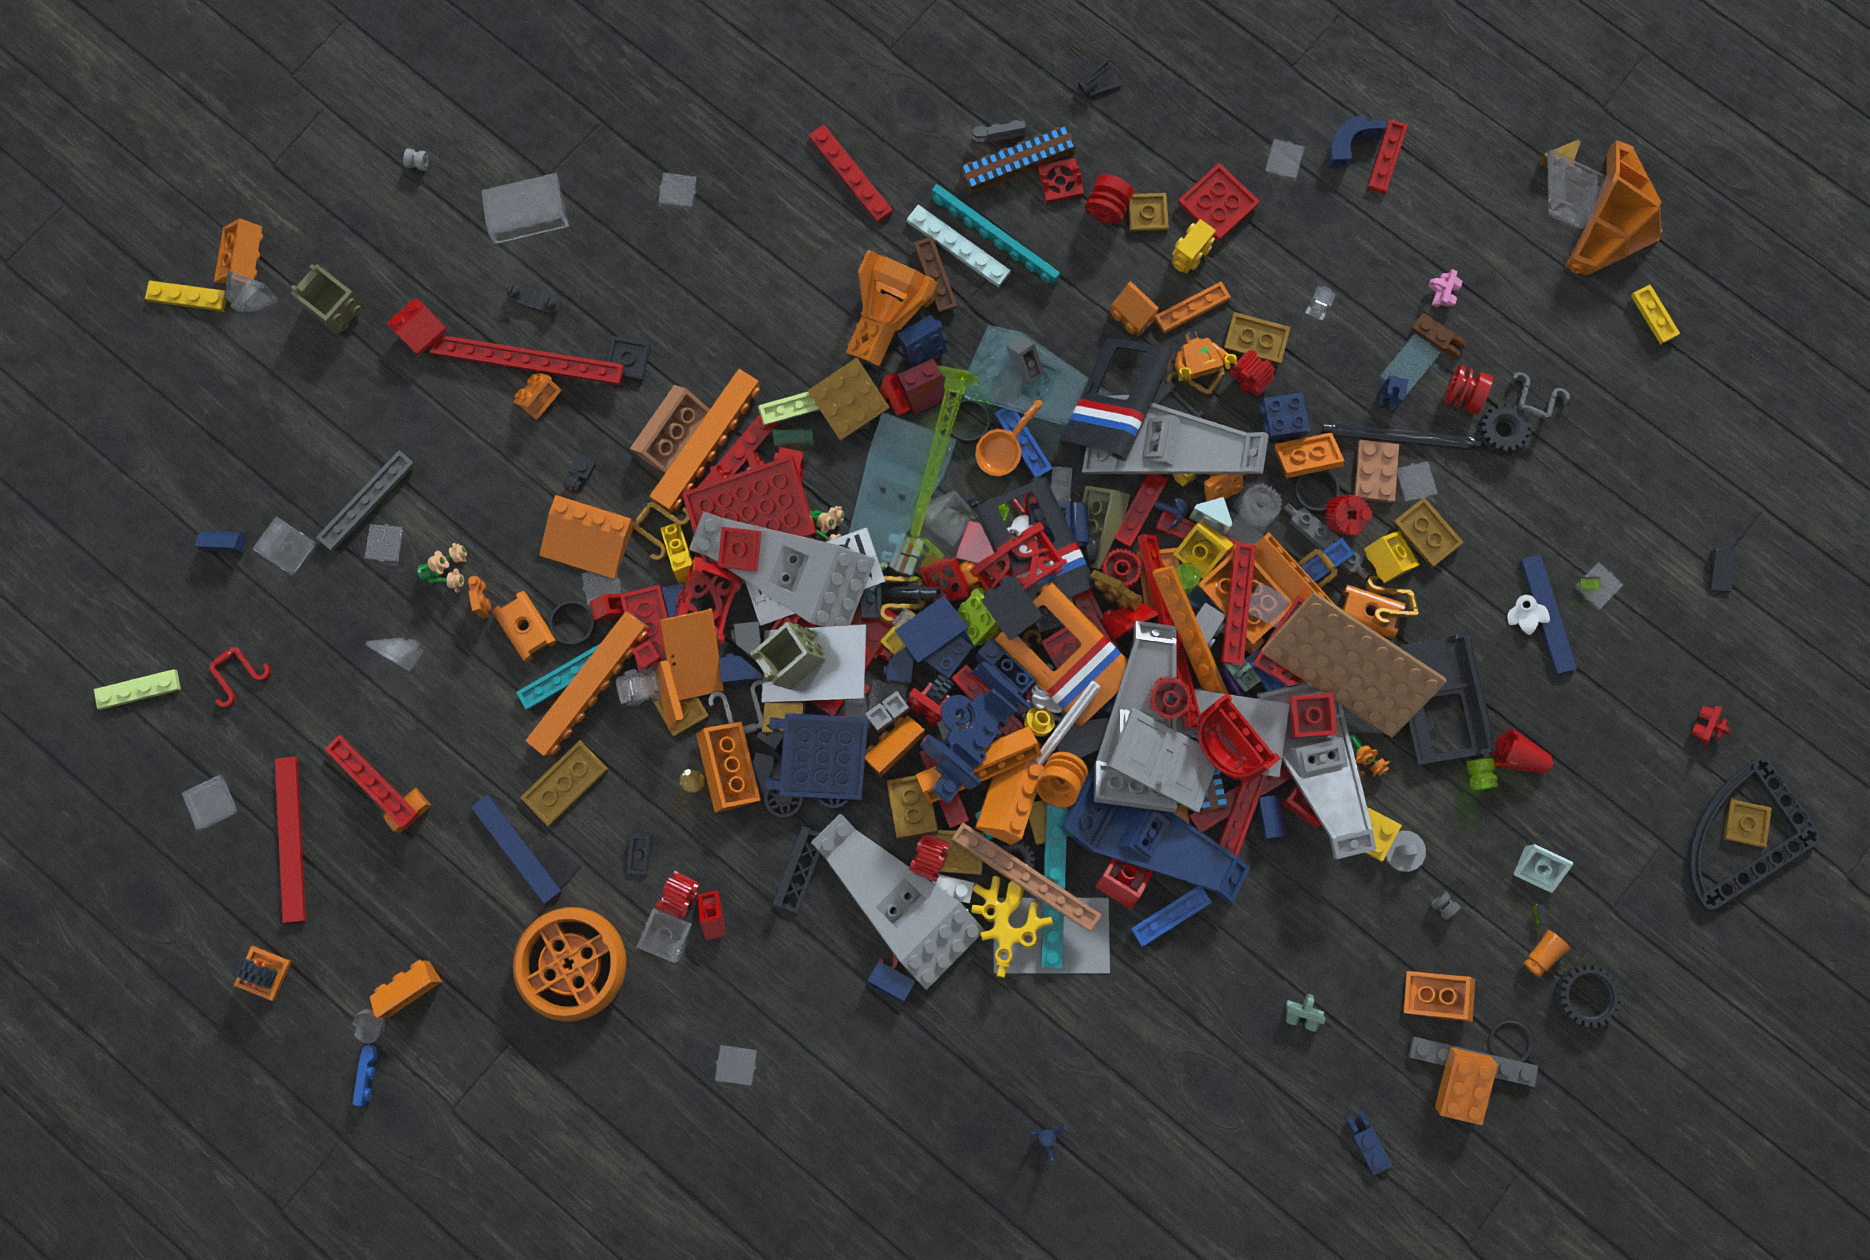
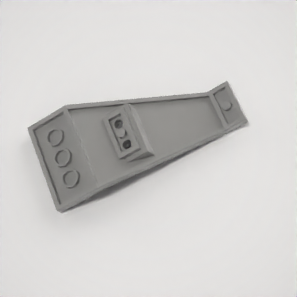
[1082,395,1269,475]

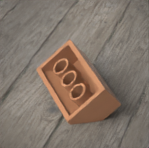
[630,385,710,473]

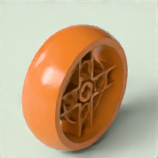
[513,907,627,1022]

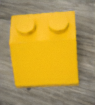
[1173,519,1234,578]
[1364,531,1420,583]

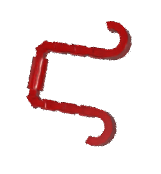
[209,647,272,708]

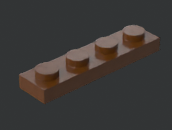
[914,237,957,314]

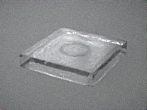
[182,775,238,830]

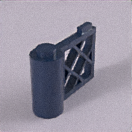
[1029,502,1089,549]

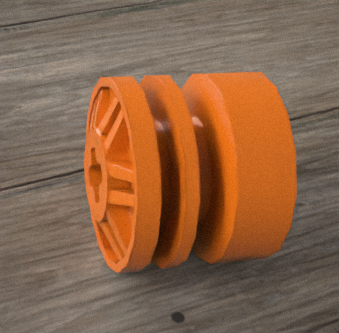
[1036,752,1088,808]

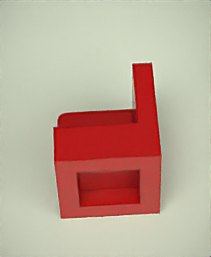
[632,640,663,670]

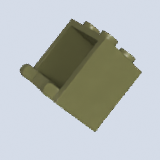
[291,264,364,335]
[749,622,826,690]

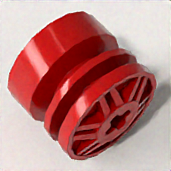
[1085,174,1135,225]
[1444,365,1493,414]

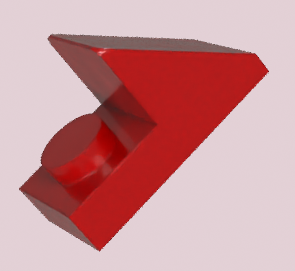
[879,372,912,416]

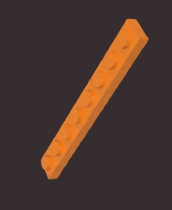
[1153,565,1227,694]

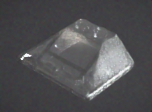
[1547,149,1606,229]

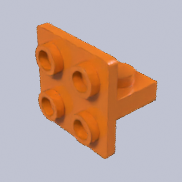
[513,373,562,420]

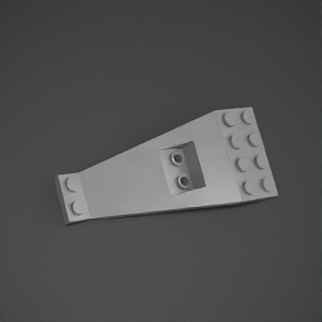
[689,511,875,627]
[1094,621,1177,812]
[1257,682,1377,859]
[811,814,985,990]

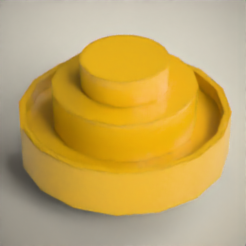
[1024,707,1055,737]

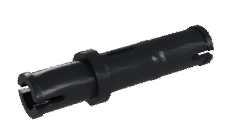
[882,585,942,601]

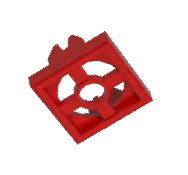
[1037,158,1084,203]
[919,557,971,602]

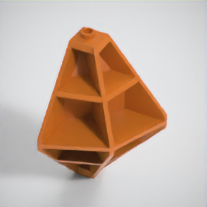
[1565,140,1662,276]

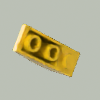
[660,523,693,584]

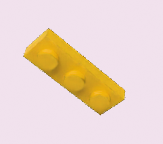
[1631,285,1680,345]

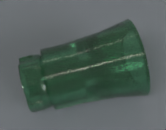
[772,429,814,454]

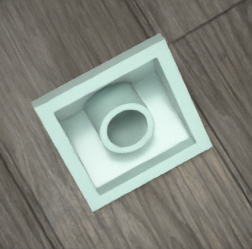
[1189,497,1232,535]
[1514,844,1573,893]

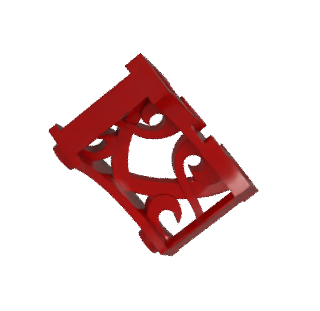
[969,522,1067,591]
[673,556,742,646]

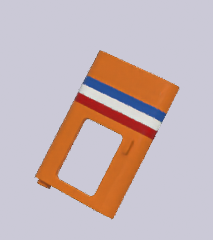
[994,583,1128,727]

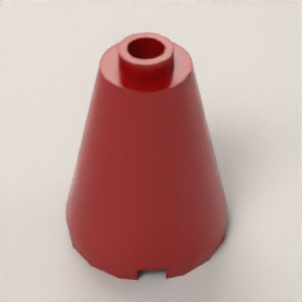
[1492,728,1553,774]

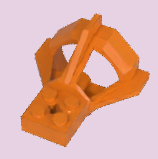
[846,250,939,366]

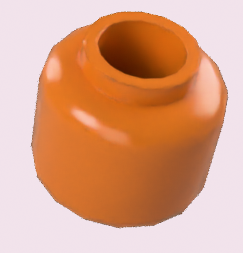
[953,560,980,591]

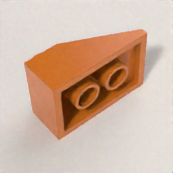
[1404,971,1475,1022]

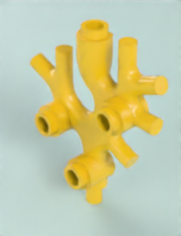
[972,876,1053,978]

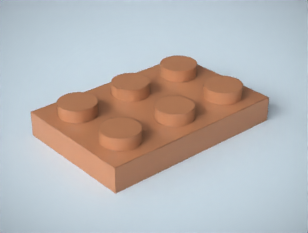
[1354,440,1399,503]

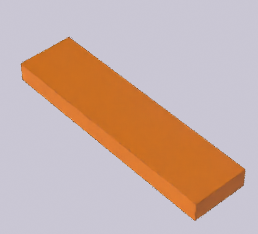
[1155,281,1231,334]

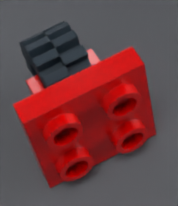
[907,674,955,726]

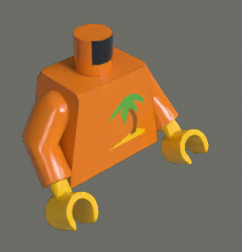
[1174,331,1237,381]

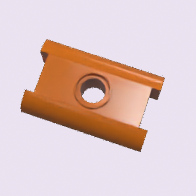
[1342,585,1405,639]
[492,591,557,662]

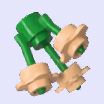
[810,506,844,542]
[418,543,467,592]

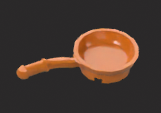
[975,400,1043,476]

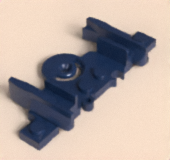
[920,661,1031,804]

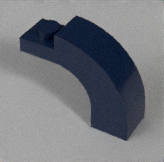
[1328,114,1386,168]

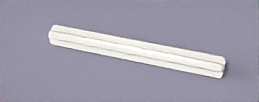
[1033,681,1100,765]

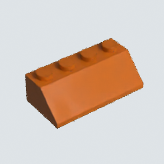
[696,721,761,813]
[975,760,1044,845]

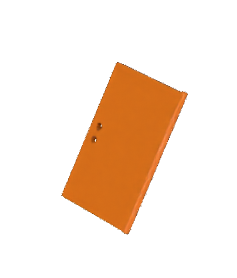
[660,609,724,700]

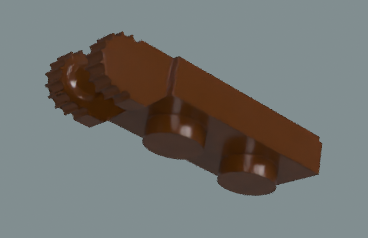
[1411,313,1467,358]

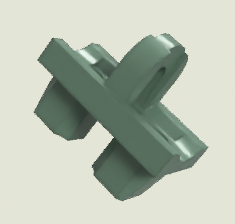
[1223,658,1261,693]
[1285,994,1326,1032]

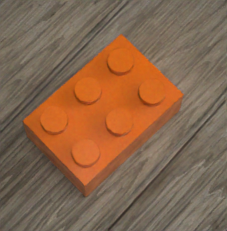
[1435,1047,1498,1125]

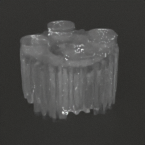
[1238,483,1282,528]
[615,668,661,707]

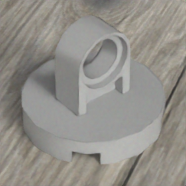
[1385,831,1426,872]

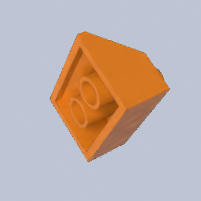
[214,219,263,285]
[865,715,925,777]
[370,960,442,1018]

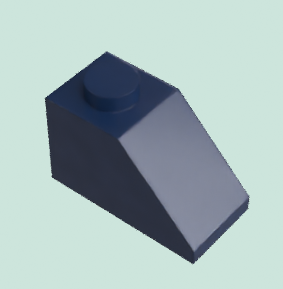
[883,647,915,686]
[719,654,763,685]

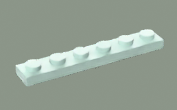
[907,205,1011,288]

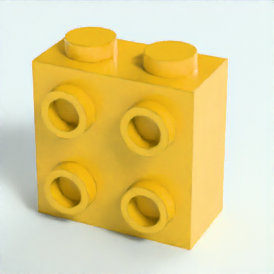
[1172,219,1216,274]

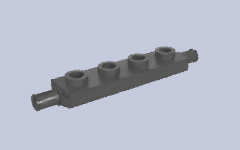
[1283,503,1370,580]

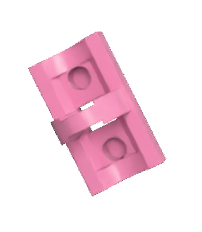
[1428,269,1463,308]

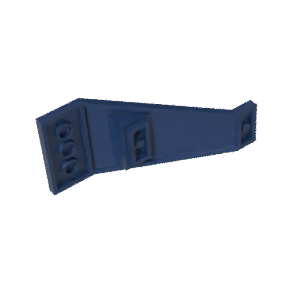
[1060,764,1250,903]

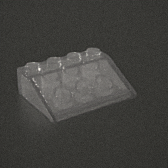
[482,173,569,244]

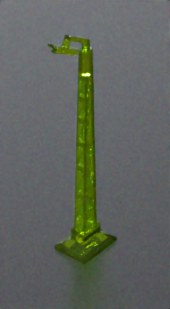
[910,366,980,561]

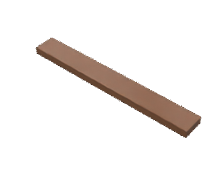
[951,823,1102,933]

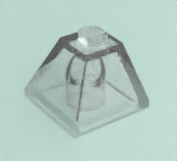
[226,271,278,312]
[918,491,977,546]
[365,638,424,672]

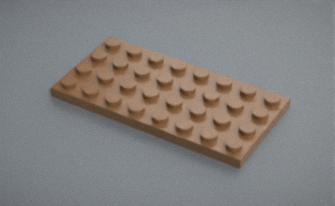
[1262,591,1446,737]

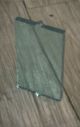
[1380,334,1440,396]

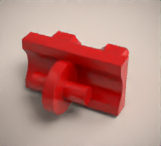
[1691,706,1731,746]

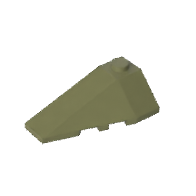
[1082,486,1130,569]

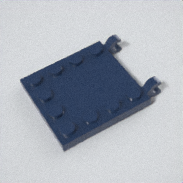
[765,713,868,800]

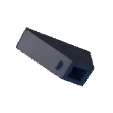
[975,638,1036,694]

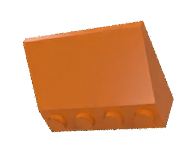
[539,495,634,580]
[1197,551,1293,645]

